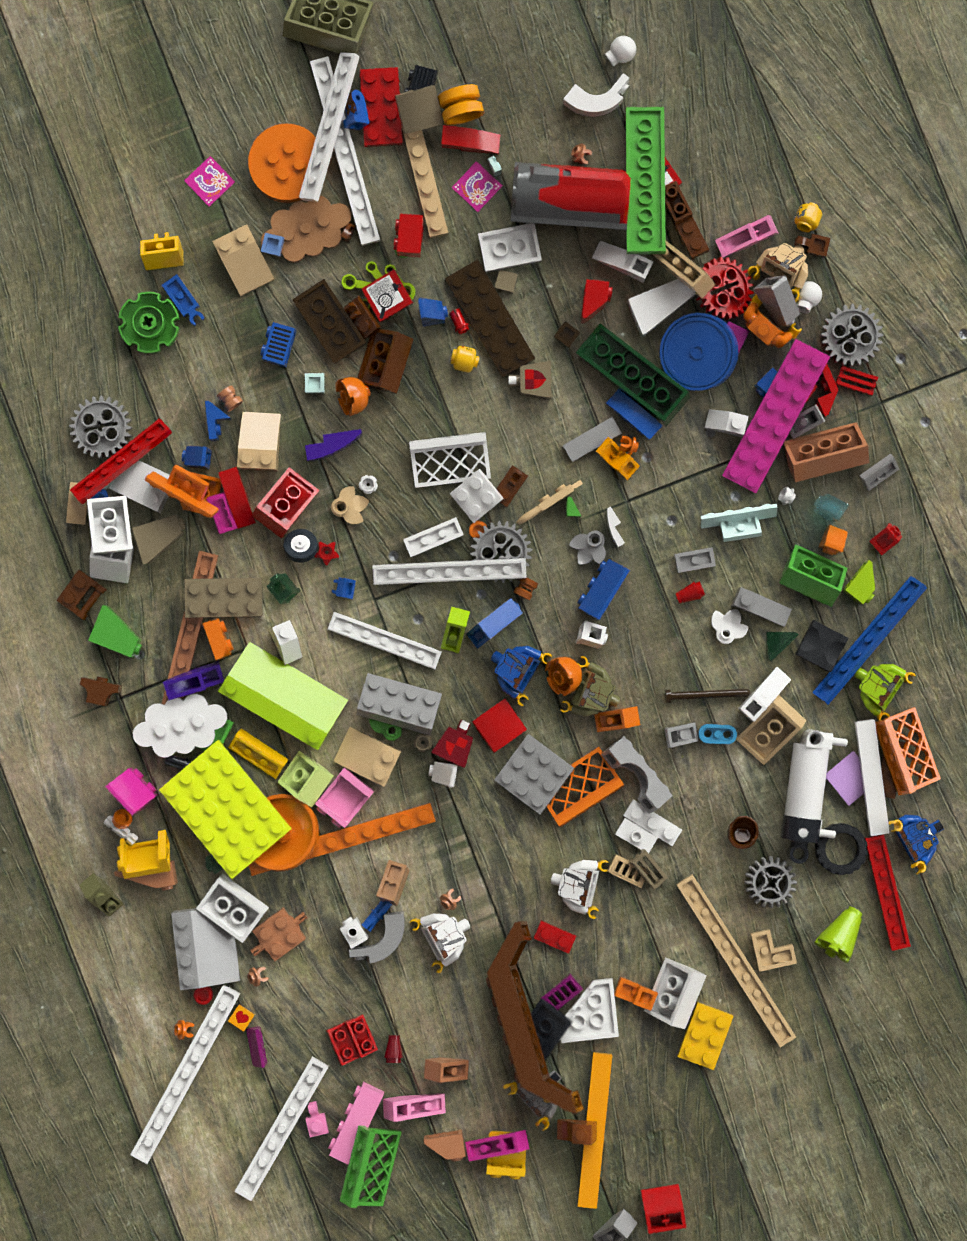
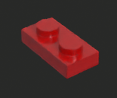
[533,920,576,954]

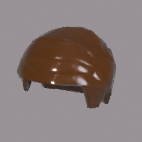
[727,816,759,849]

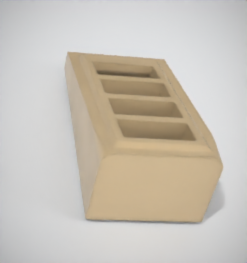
[607,854,649,888]

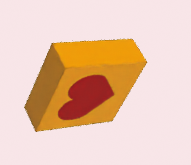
[228,1004,255,1032]

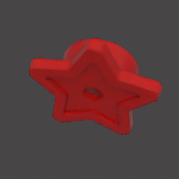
[314,541,339,566]

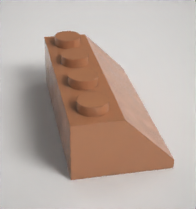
[783,422,869,482]

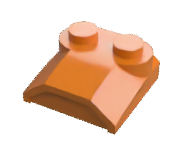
[203,618,234,660]

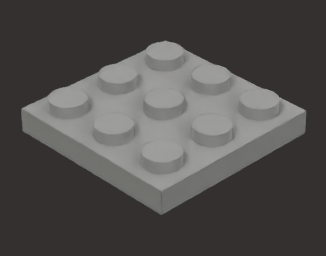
[495,734,575,815]

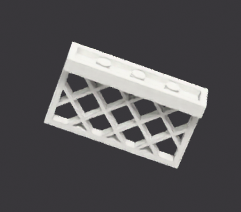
[409,432,491,488]

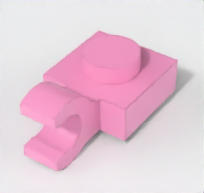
[306,1101,329,1137]

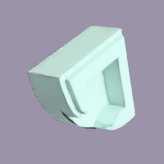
[487,156,502,176]

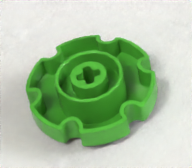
[118,292,180,354]

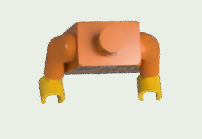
[743,295,802,348]

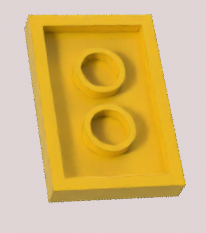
[677,1002,733,1070]

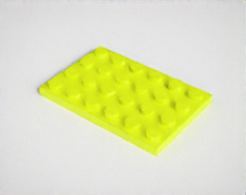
[159,740,292,879]

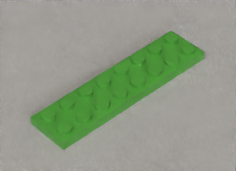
[626,107,666,254]

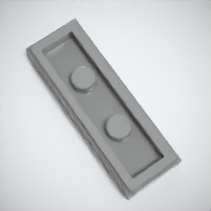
[563,417,622,462]

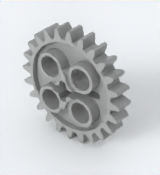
[820,304,884,367]
[69,396,133,459]
[470,521,532,583]

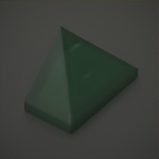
[766,632,799,662]

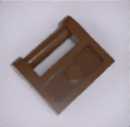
[56,569,107,620]

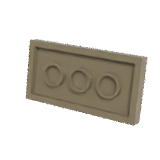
[184,578,262,618]

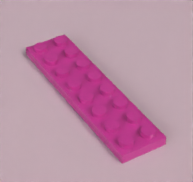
[722,338,830,493]

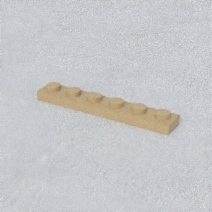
[402,128,448,239]

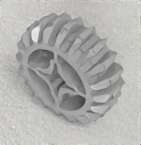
[744,856,797,908]

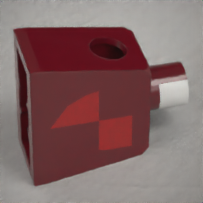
[431,719,473,768]

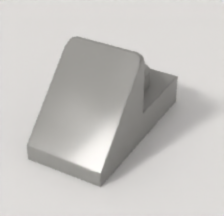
[790,405,825,439]
[664,722,699,748]

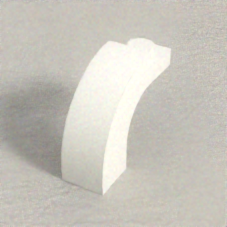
[563,73,629,117]

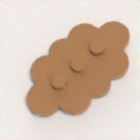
[261,196,352,263]

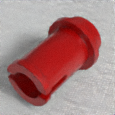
[449,309,469,335]

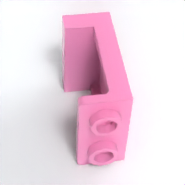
[315,767,374,828]

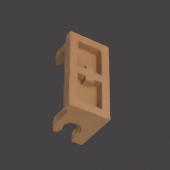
[376,860,410,906]

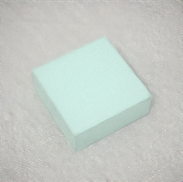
[305,373,325,393]

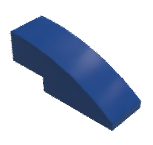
[606,389,663,441]

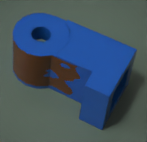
[343,90,370,130]

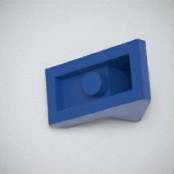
[205,401,232,441]

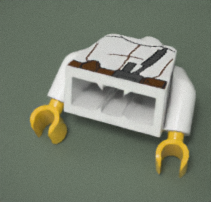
[551,860,609,919]
[409,913,470,973]

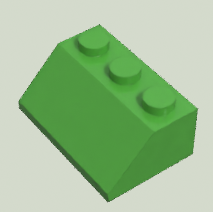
[779,544,848,607]

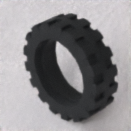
[815,823,868,875]

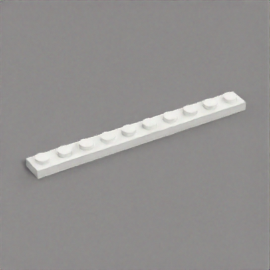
[310,56,380,246]
[131,985,241,1164]

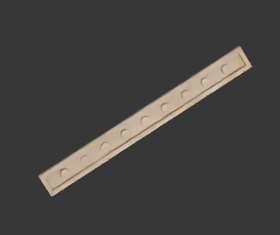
[676,874,796,1048]

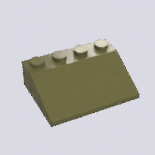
[282,0,374,54]

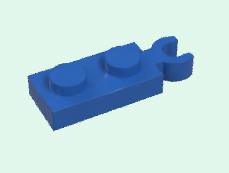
[162,274,205,326]

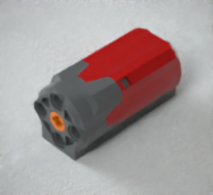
[511,162,631,230]

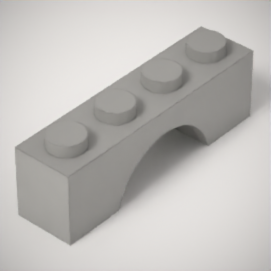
[601,736,672,814]

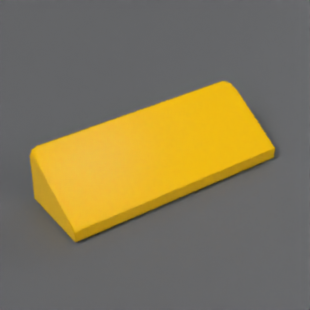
[228,729,288,779]

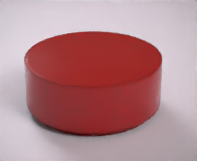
[193,986,213,1005]

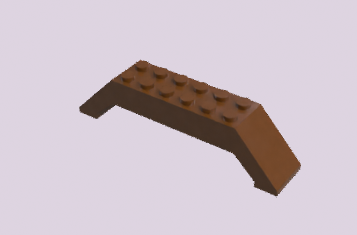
[486,921,583,1114]

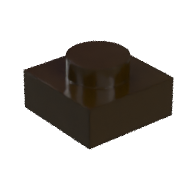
[554,321,580,348]

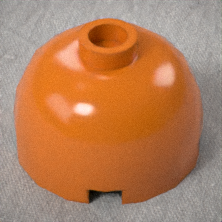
[335,377,370,416]
[545,657,582,696]

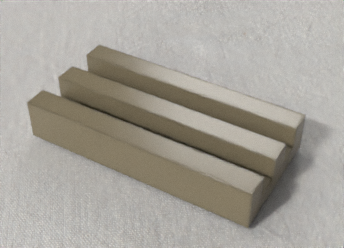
[629,849,668,890]

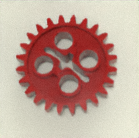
[696,257,754,320]

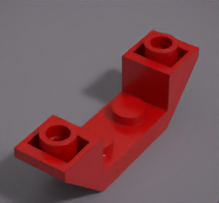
[815,364,838,418]

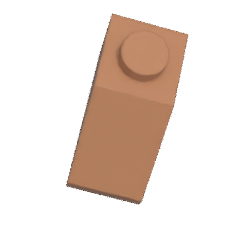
[424,1058,469,1083]
[424,1130,466,1162]

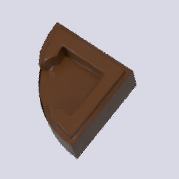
[341,223,357,243]

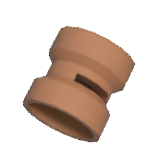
[217,385,243,412]

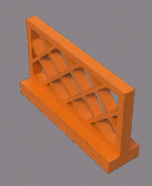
[875,707,941,795]
[547,747,624,827]

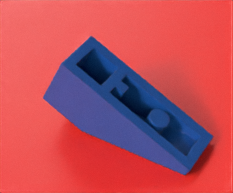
[418,298,448,327]

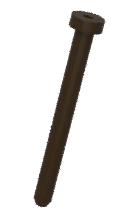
[665,689,750,703]

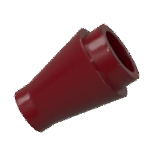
[384,1035,403,1063]

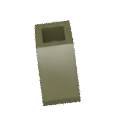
[79,873,124,917]

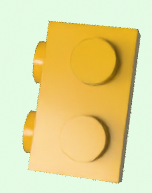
[486,1131,526,1179]

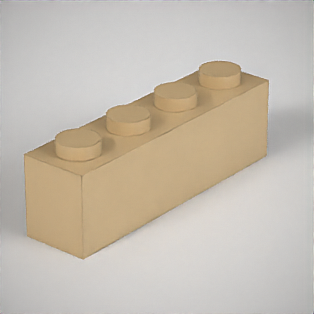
[650,241,715,298]

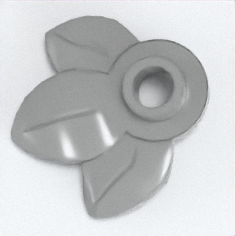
[569,531,606,565]

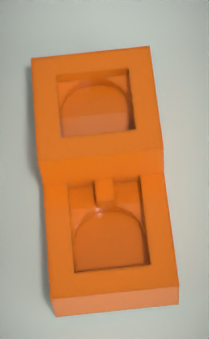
[614,977,658,1011]

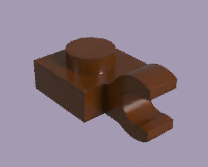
[794,234,831,258]

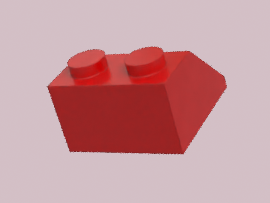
[581,279,612,324]

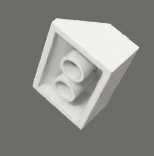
[196,874,269,943]
[644,958,707,1029]

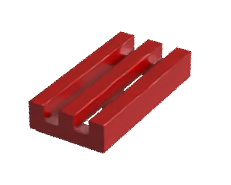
[836,366,878,396]

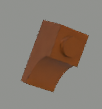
[557,1119,597,1145]

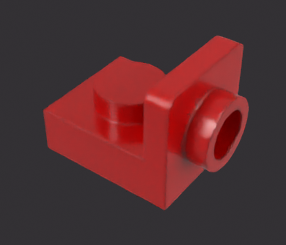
[869,523,902,555]

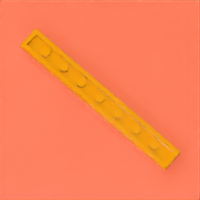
[577,1052,612,1209]

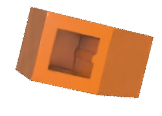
[819,525,848,556]

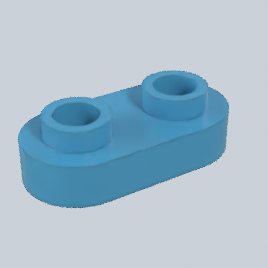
[698,724,737,744]

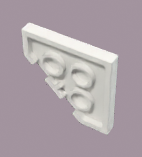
[561,978,619,1043]

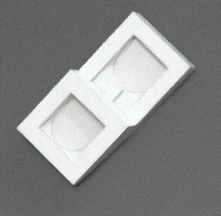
[606,506,625,548]

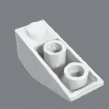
[592,241,653,283]
[738,667,791,722]

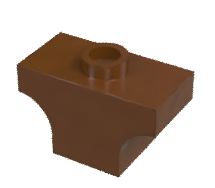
[80,676,122,706]

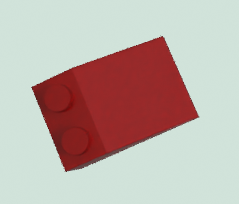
[251,467,319,539]

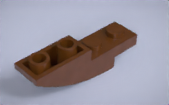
[665,181,709,260]

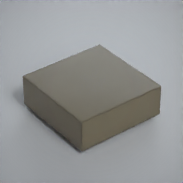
[495,269,518,293]

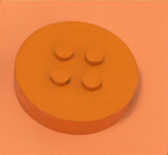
[248,124,316,203]

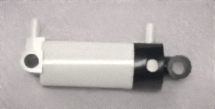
[781,729,848,864]

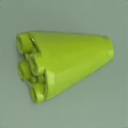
[814,906,863,963]

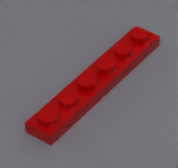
[70,418,172,505]
[865,834,911,951]

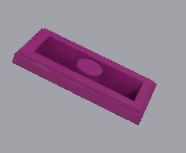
[246,1026,267,1068]

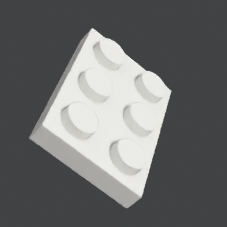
[478,223,542,272]

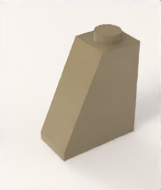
[132,515,186,565]

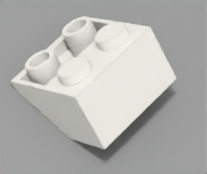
[90,545,135,583]

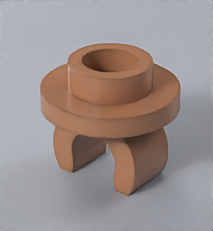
[571,143,592,164]
[440,889,461,910]
[247,967,269,987]

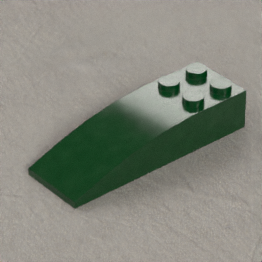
[576,323,690,426]

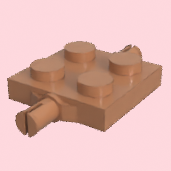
[250,907,308,961]

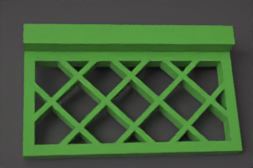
[340,1125,402,1208]

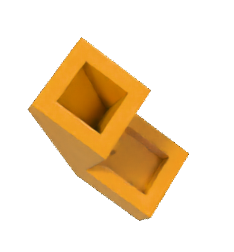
[596,437,640,480]

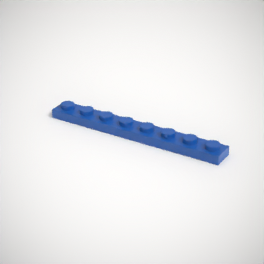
[812,576,927,705]

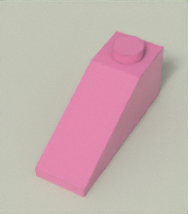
[383,1093,446,1122]

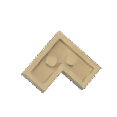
[750,929,797,972]

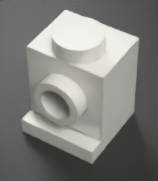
[576,621,608,649]
[340,917,369,949]

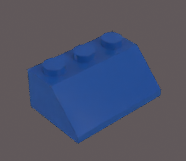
[577,559,630,620]

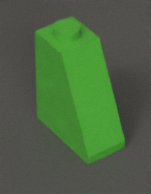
[88,605,142,658]

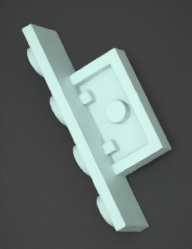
[700,504,777,542]

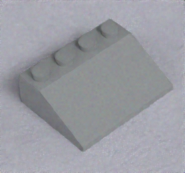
[171,908,240,990]

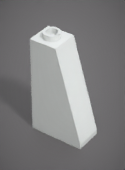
[627,279,697,337]

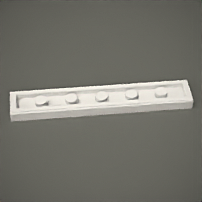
[327,612,442,669]
[854,719,890,836]

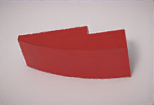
[441,125,500,154]
[218,467,256,529]

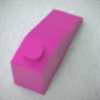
[465,1130,529,1161]

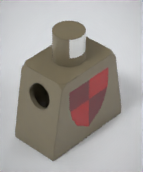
[509,361,551,400]

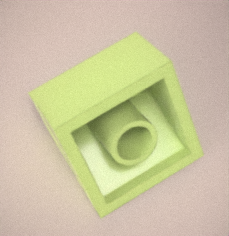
[278,751,334,807]

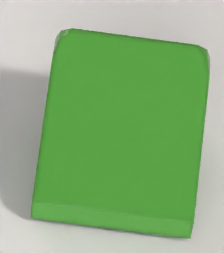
[566,497,581,518]

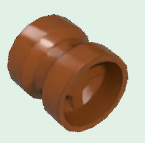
[513,577,538,601]

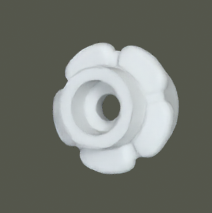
[359,475,378,494]
[778,487,795,505]

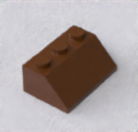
[357,329,414,394]

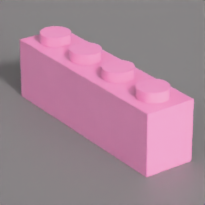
[328,1082,384,1165]

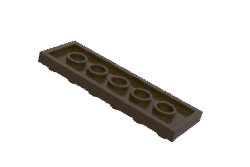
[445,259,535,378]

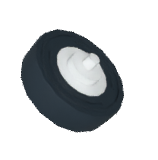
[283,529,318,563]

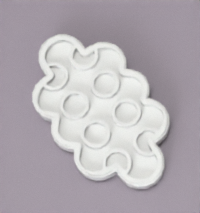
[133,694,227,757]

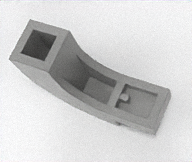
[349,911,405,963]

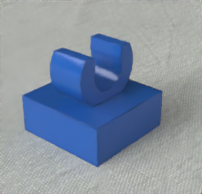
[332,577,356,599]

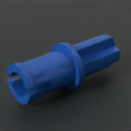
[361,901,392,932]

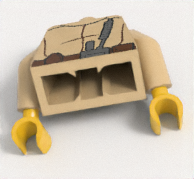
[748,243,808,303]

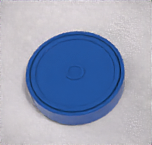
[660,313,738,391]

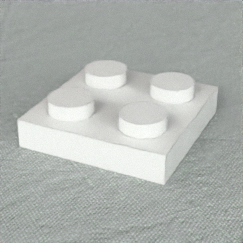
[450,469,504,523]

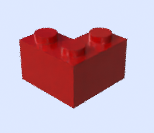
[393,213,424,258]

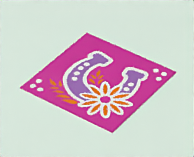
[184,156,235,206]
[452,161,502,212]

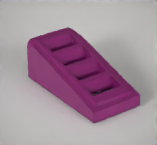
[541,973,583,1009]

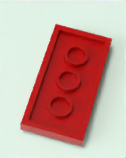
[360,67,403,147]

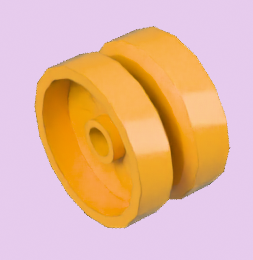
[437,84,485,125]

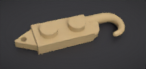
[517,480,583,525]

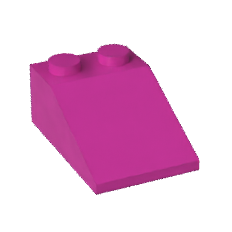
[105,768,158,815]

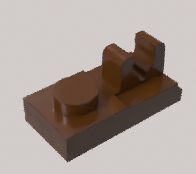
[344,296,381,339]
[496,465,528,507]

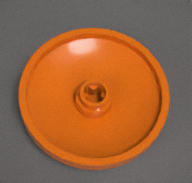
[254,794,319,871]

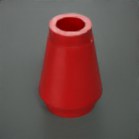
[675,581,705,604]

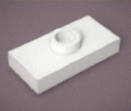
[615,818,658,854]

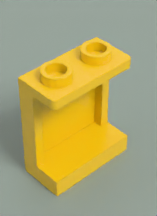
[117,830,170,879]

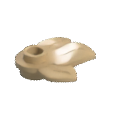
[331,486,369,524]

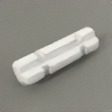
[104,816,138,845]

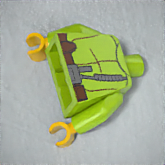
[854,664,916,720]

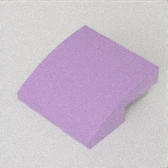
[826,751,864,806]

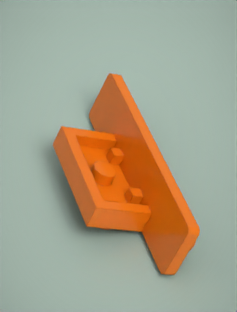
[145,465,219,518]

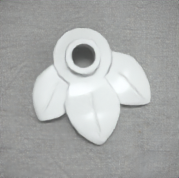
[711,609,748,644]

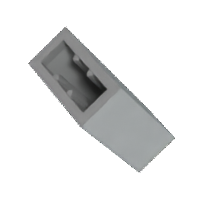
[753,275,800,327]

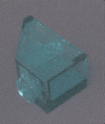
[814,493,849,523]

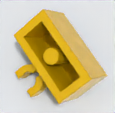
[140,232,184,270]

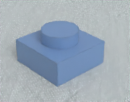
[261,233,285,257]

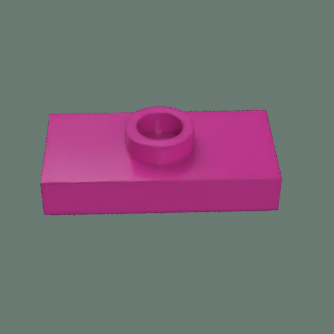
[207,492,237,534]

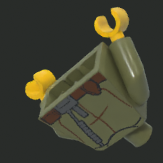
[560,656,620,717]

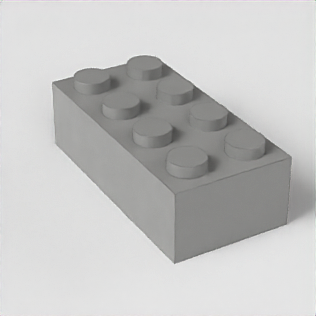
[356,673,442,735]

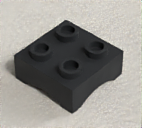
[795,620,849,672]

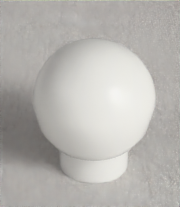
[605,36,636,66]
[796,281,822,314]

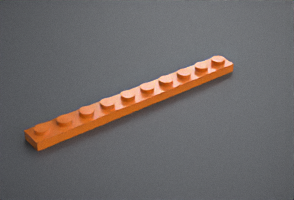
[249,803,436,876]

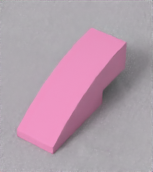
[715,215,778,258]

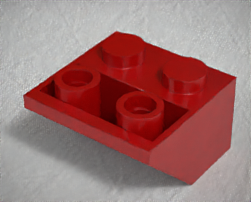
[641,1184,687,1234]

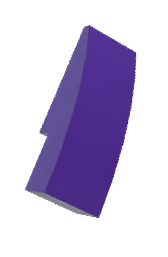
[305,429,362,462]
[163,661,224,700]

